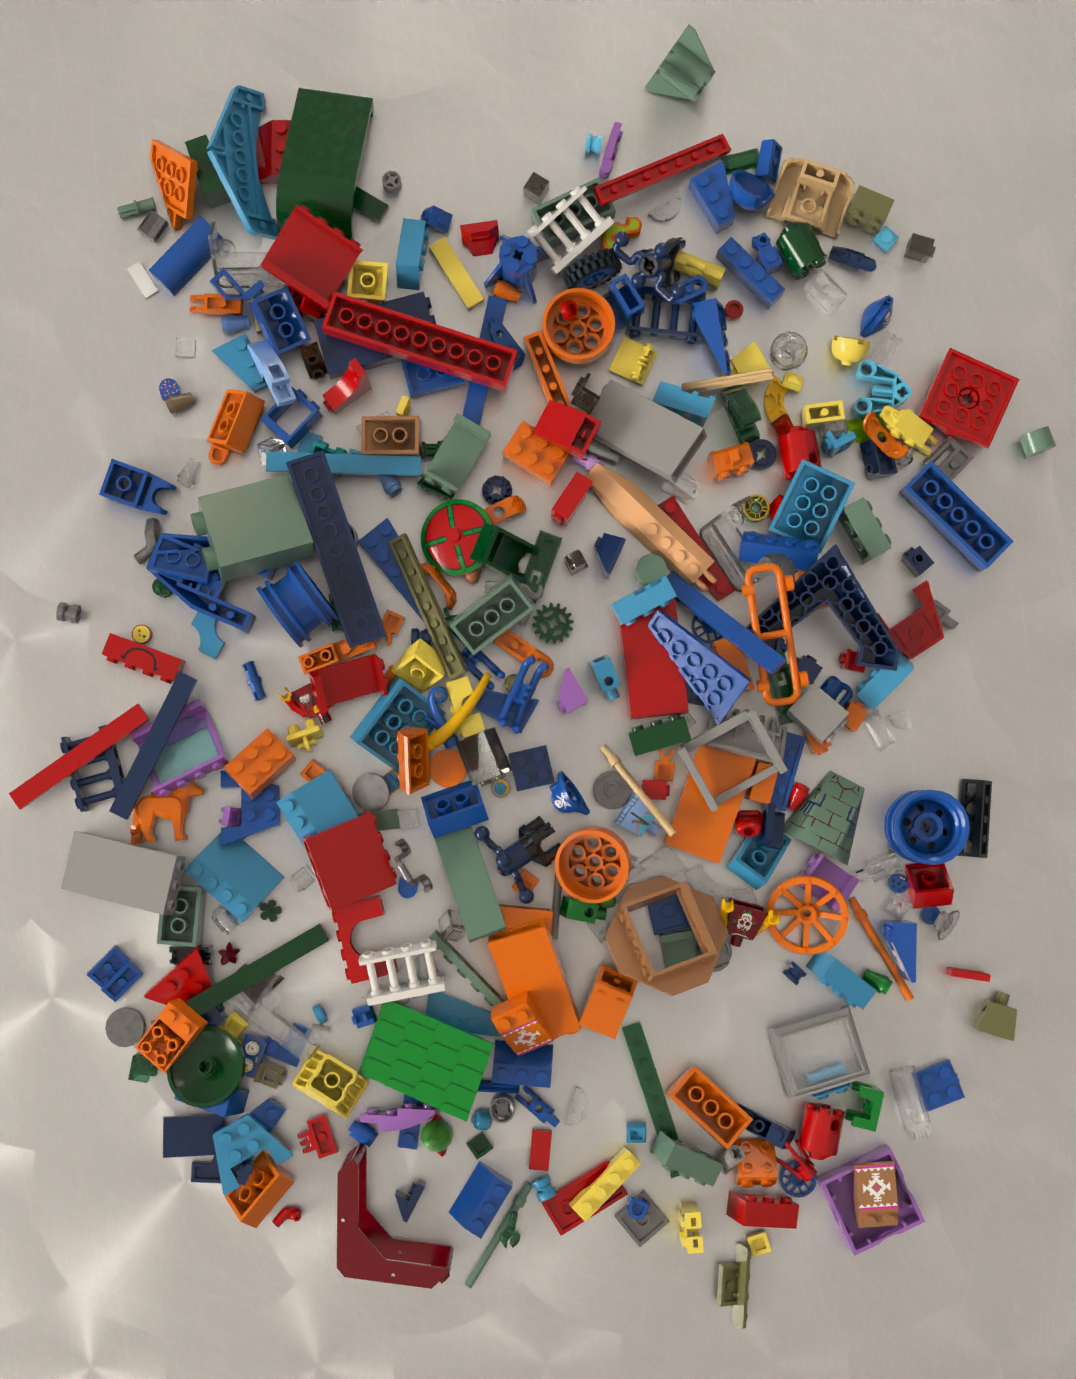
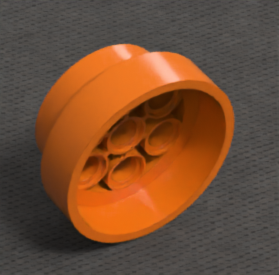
[542,288,615,364]
[555,826,631,903]

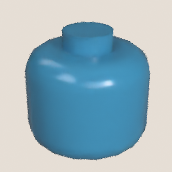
[471,1109,492,1130]

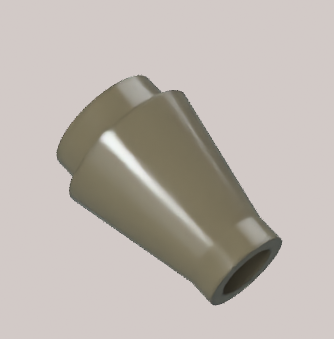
[165,392,195,414]

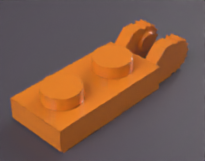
[189,293,243,315]

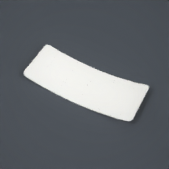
[127,261,158,298]

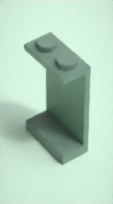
[422,413,491,495]

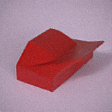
[460,220,500,256]

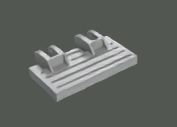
[706,709,788,763]

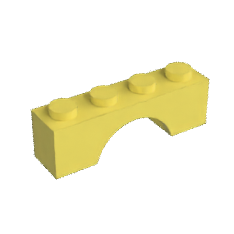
[569,1147,641,1222]

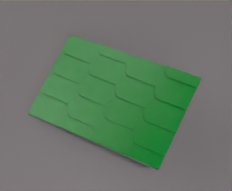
[358,1001,494,1122]

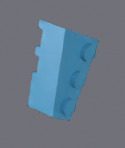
[396,218,429,290]
[653,381,716,427]
[610,575,677,626]
[856,652,914,710]
[806,952,877,1009]

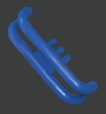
[448,626,505,690]
[498,656,549,734]

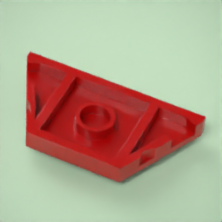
[144,946,213,1005]

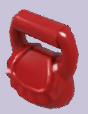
[735,810,763,837]

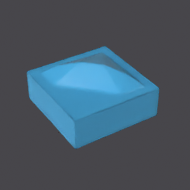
[626,1122,646,1143]

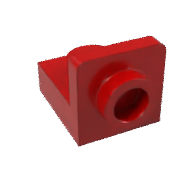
[838,649,865,673]

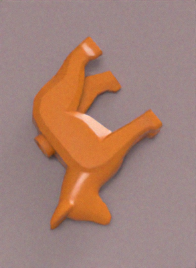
[130,770,204,843]

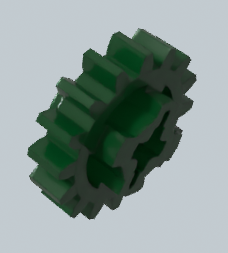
[532,603,574,645]

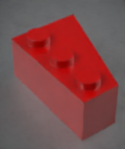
[726,1191,799,1229]

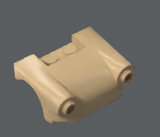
[765,157,855,239]

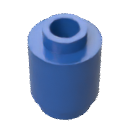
[348,1120,378,1147]

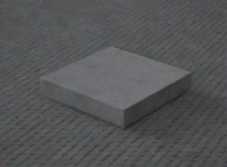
[614,1190,670,1247]

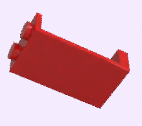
[308,654,389,714]

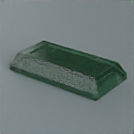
[721,148,759,175]

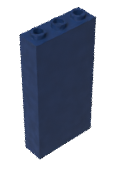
[314,291,436,379]

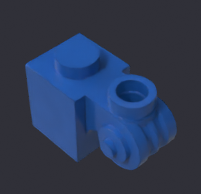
[752,232,783,274]

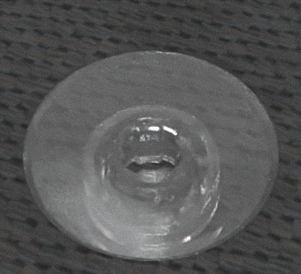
[934,910,960,940]

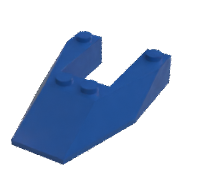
[146,533,277,633]

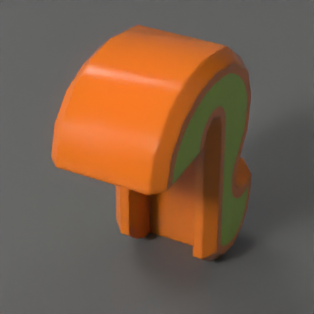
[601,216,642,250]

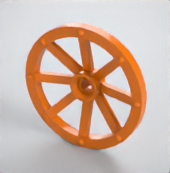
[766,875,849,955]

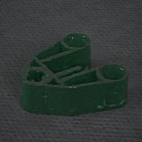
[720,385,761,444]

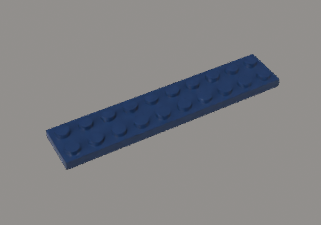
[286,450,387,648]

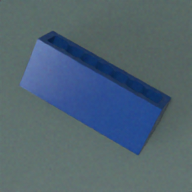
[149,216,226,296]

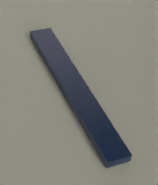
[109,671,198,820]

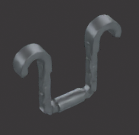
[394,839,433,893]

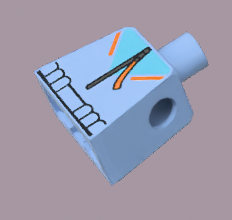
[613,792,662,837]

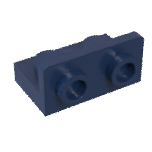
[860,437,898,480]

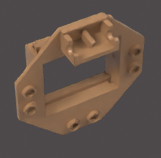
[605,875,728,996]

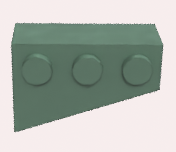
[650,1130,724,1186]

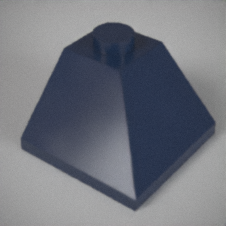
[594,533,626,579]

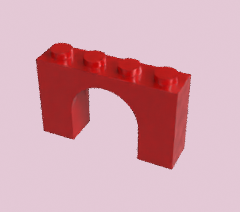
[332,895,399,984]

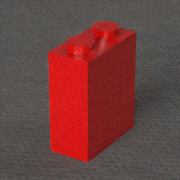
[551,472,593,527]

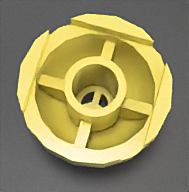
[831,335,871,366]

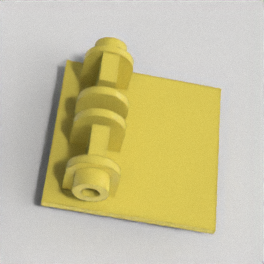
[609,337,658,385]

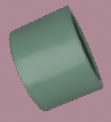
[1019,426,1056,458]
[635,554,667,586]

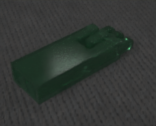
[521,530,563,603]
[767,652,794,725]

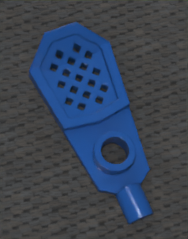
[487,315,525,371]

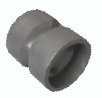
[490,1093,515,1123]

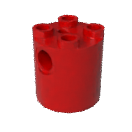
[777,426,822,480]
[798,1102,845,1160]

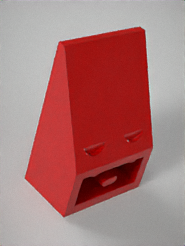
[532,400,602,460]

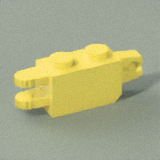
[879,405,938,456]

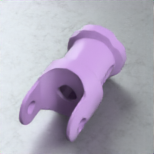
[571,453,605,471]

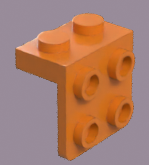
[735,1138,778,1188]

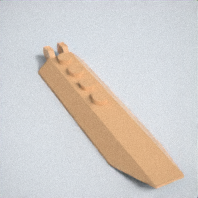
[585,463,717,592]

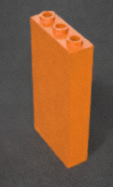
[663,744,757,864]
[488,919,581,1039]

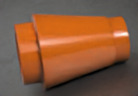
[493,279,522,302]

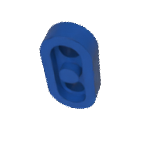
[674,275,707,304]

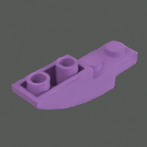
[360,1102,441,1131]

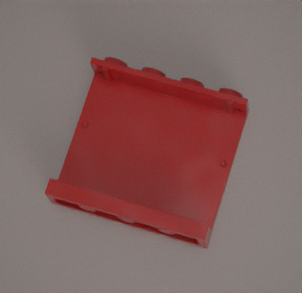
[259,205,363,310]
[301,810,397,912]

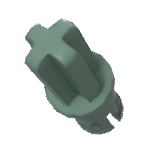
[117,197,156,218]

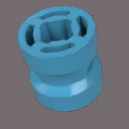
[531,1174,557,1202]

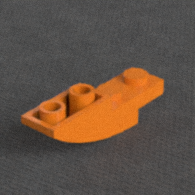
[298,639,378,674]

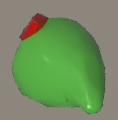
[420,1115,453,1157]

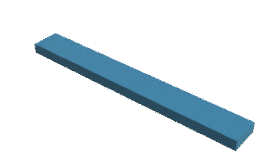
[266,451,421,477]

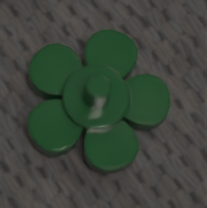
[260,900,282,922]

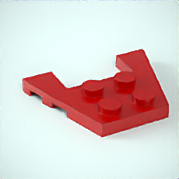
[877,580,944,659]

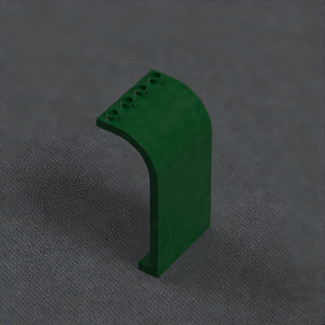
[276,88,374,240]

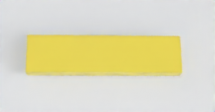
[429,236,484,310]

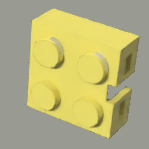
[678,1202,704,1254]

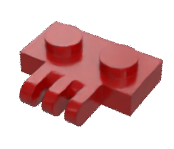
[297,1113,339,1159]

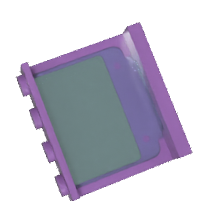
[130,699,229,798]

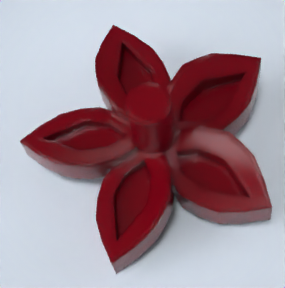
[218,942,240,965]

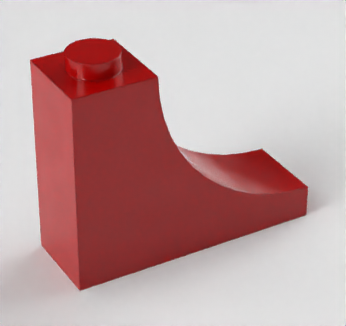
[322,358,372,415]

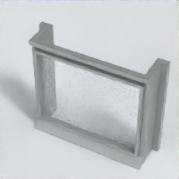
[767,1005,870,1099]

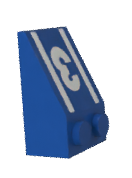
[881,919,917,983]

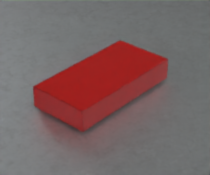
[946,967,991,982]
[529,1128,552,1171]

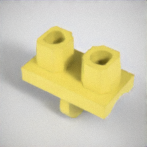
[286,718,324,752]

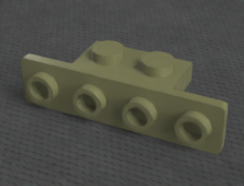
[716,1243,751,1329]

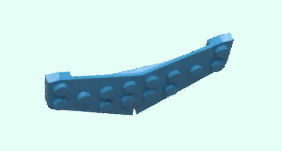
[206,85,279,240]

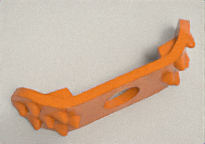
[863,411,908,459]
[484,495,526,525]
[420,562,457,610]

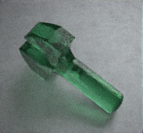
[499,1211,521,1248]

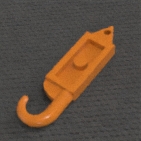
[494,630,554,678]

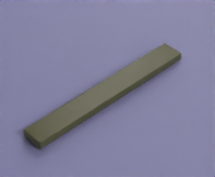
[388,533,468,680]

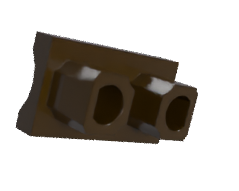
[299,342,328,380]

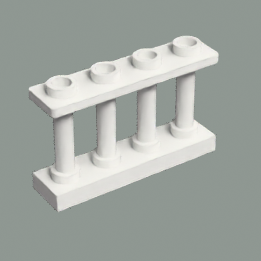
[526,186,615,274]
[359,939,445,1006]

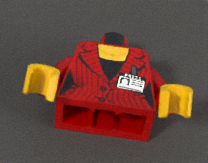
[278,683,335,725]

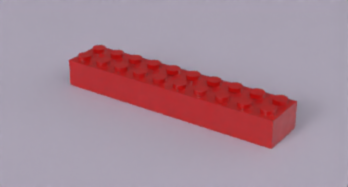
[322,291,518,392]

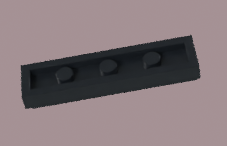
[957,779,992,858]

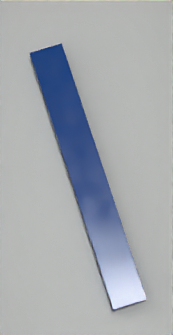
[462,295,507,426]
[667,571,786,675]

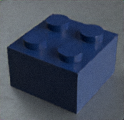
[509,745,555,792]

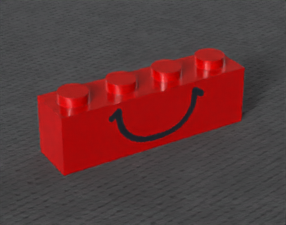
[102,633,186,684]

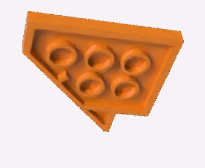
[150,139,198,229]

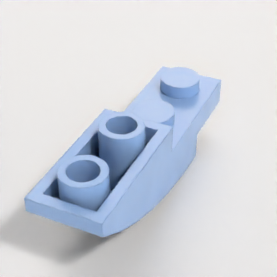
[247,340,297,407]

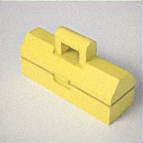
[674,250,725,289]

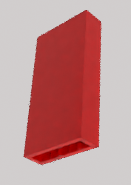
[619,598,689,720]

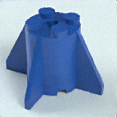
[484,234,550,304]

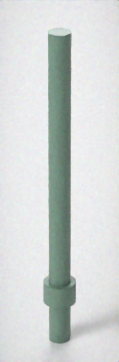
[465,1182,533,1288]

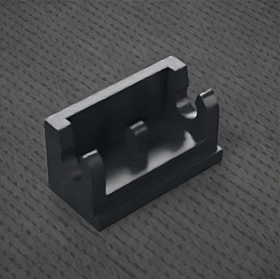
[169,945,213,965]

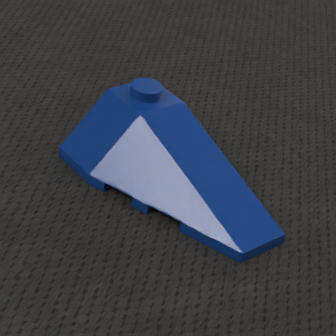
[692,298,731,376]

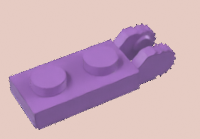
[599,122,623,179]

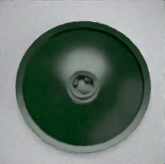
[167,1026,246,1108]

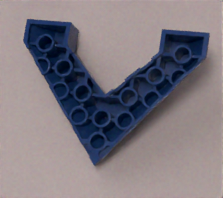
[745,544,900,671]

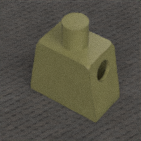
[972,991,1017,1041]

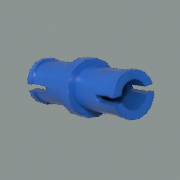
[242,661,267,701]

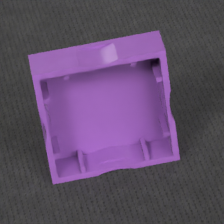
[817,1144,925,1256]

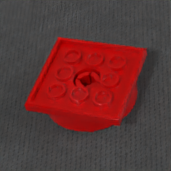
[918,348,1019,449]

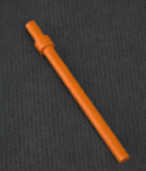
[848,896,914,1001]

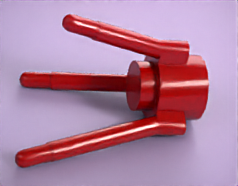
[776,1140,817,1182]

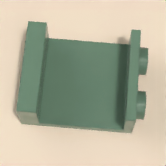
[659,928,697,968]

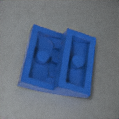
[87,945,143,1002]

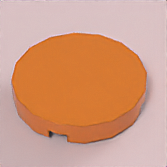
[429,749,467,788]

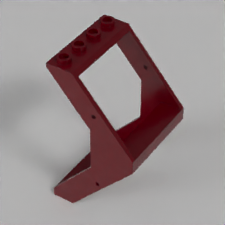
[337,1143,454,1289]

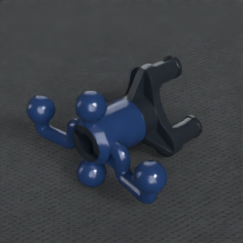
[612,231,686,303]
[475,816,561,904]

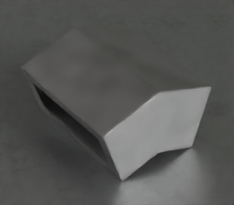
[137,210,169,243]

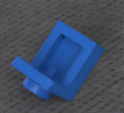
[421,205,453,234]

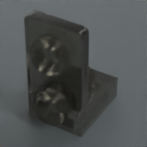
[570,373,600,414]

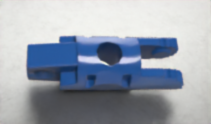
[514,1086,560,1127]

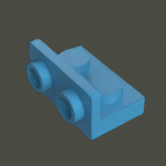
[821,431,857,458]

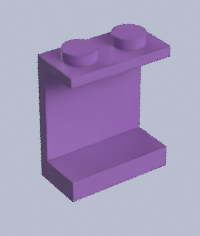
[798,853,860,912]

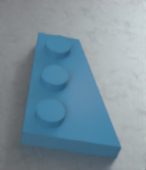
[212,333,268,393]

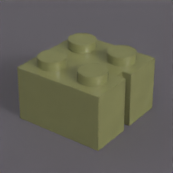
[843,185,894,234]

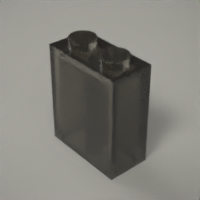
[456,727,512,787]

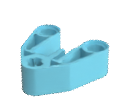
[851,360,911,418]

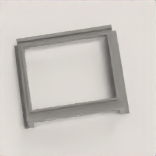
[678,708,788,812]

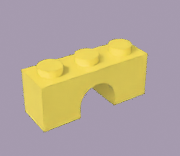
[445,676,486,739]

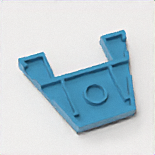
[212,1113,293,1196]

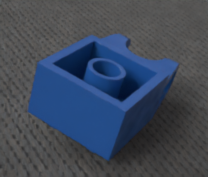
[99,459,177,515]

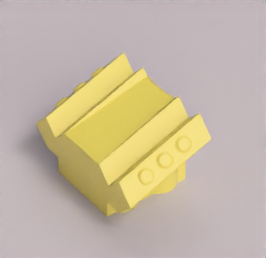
[291,1048,369,1119]

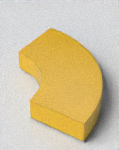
[764,376,789,429]

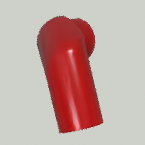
[272,1207,301,1227]

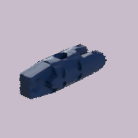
[829,246,877,272]

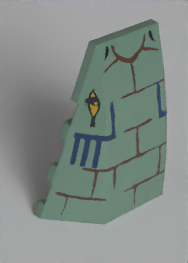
[784,771,865,865]

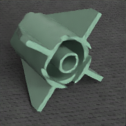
[645,24,716,102]

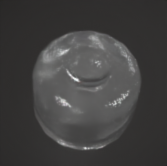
[895,445,913,466]

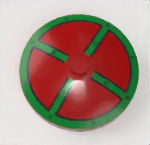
[421,499,494,576]

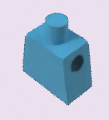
[588,655,620,701]

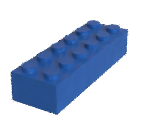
[899,461,1014,571]

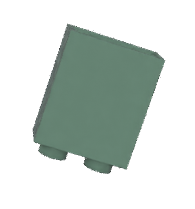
[190,474,313,582]

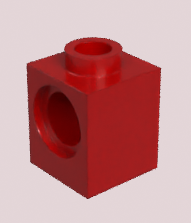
[642,780,670,800]

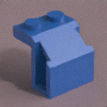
[209,268,265,301]
[602,273,645,333]

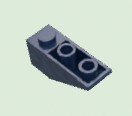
[738,1103,796,1149]

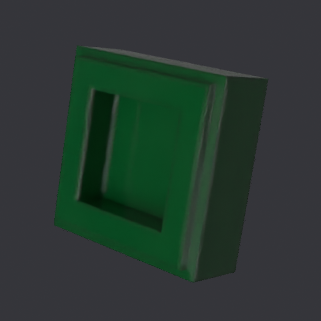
[466,1131,493,1160]

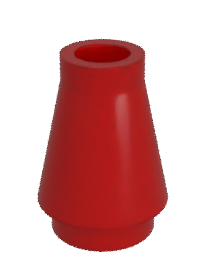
[787,782,810,812]

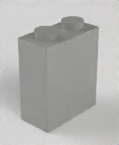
[786,683,849,745]

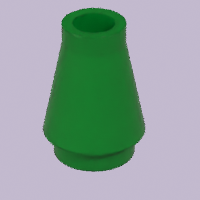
[862,969,893,995]

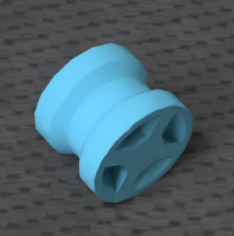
[585,133,602,154]

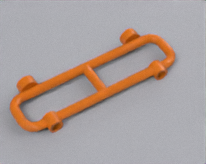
[741,563,809,706]

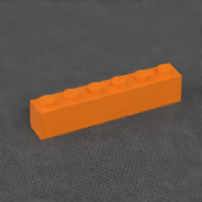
[523,330,572,408]

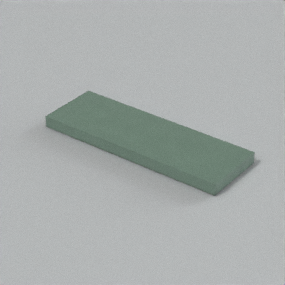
[435,826,507,943]

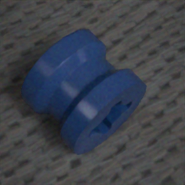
[782,961,807,986]

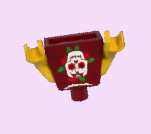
[719,898,780,947]

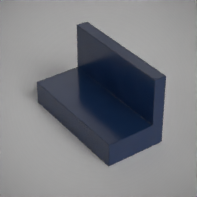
[759,803,785,850]

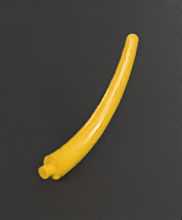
[428,672,491,751]

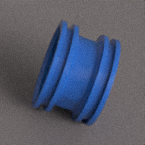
[256,560,340,648]
[884,790,970,865]

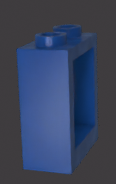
[260,386,323,449]

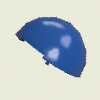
[729,170,775,211]

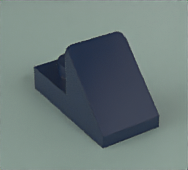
[395,1179,426,1223]

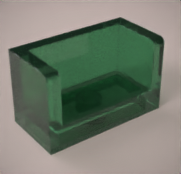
[128,1052,158,1083]

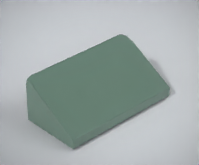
[359,809,400,831]

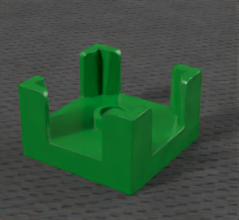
[844,1081,884,1132]

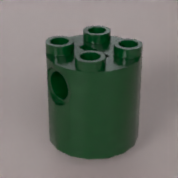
[776,223,827,279]

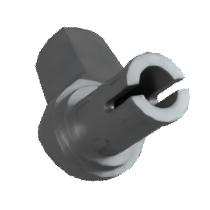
[133,518,161,564]

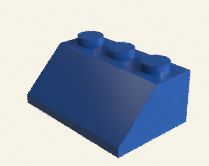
[249,286,311,355]
[421,779,489,839]
[491,1040,553,1088]
[448,1161,513,1239]

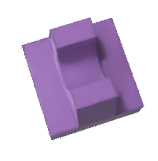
[219,806,241,827]

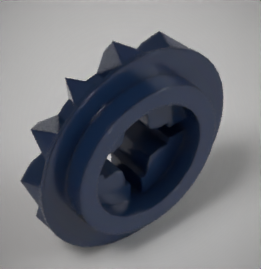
[750,439,777,470]
[482,475,512,505]

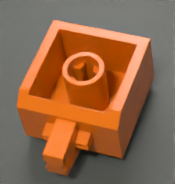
[707,442,754,482]

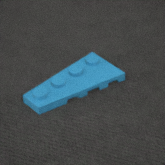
[426,992,501,1037]

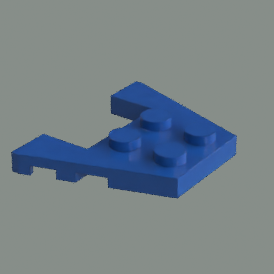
[220,770,280,846]

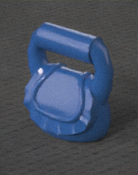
[820,676,853,708]

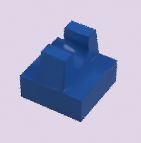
[351,1004,377,1029]

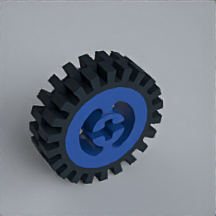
[562,248,623,289]

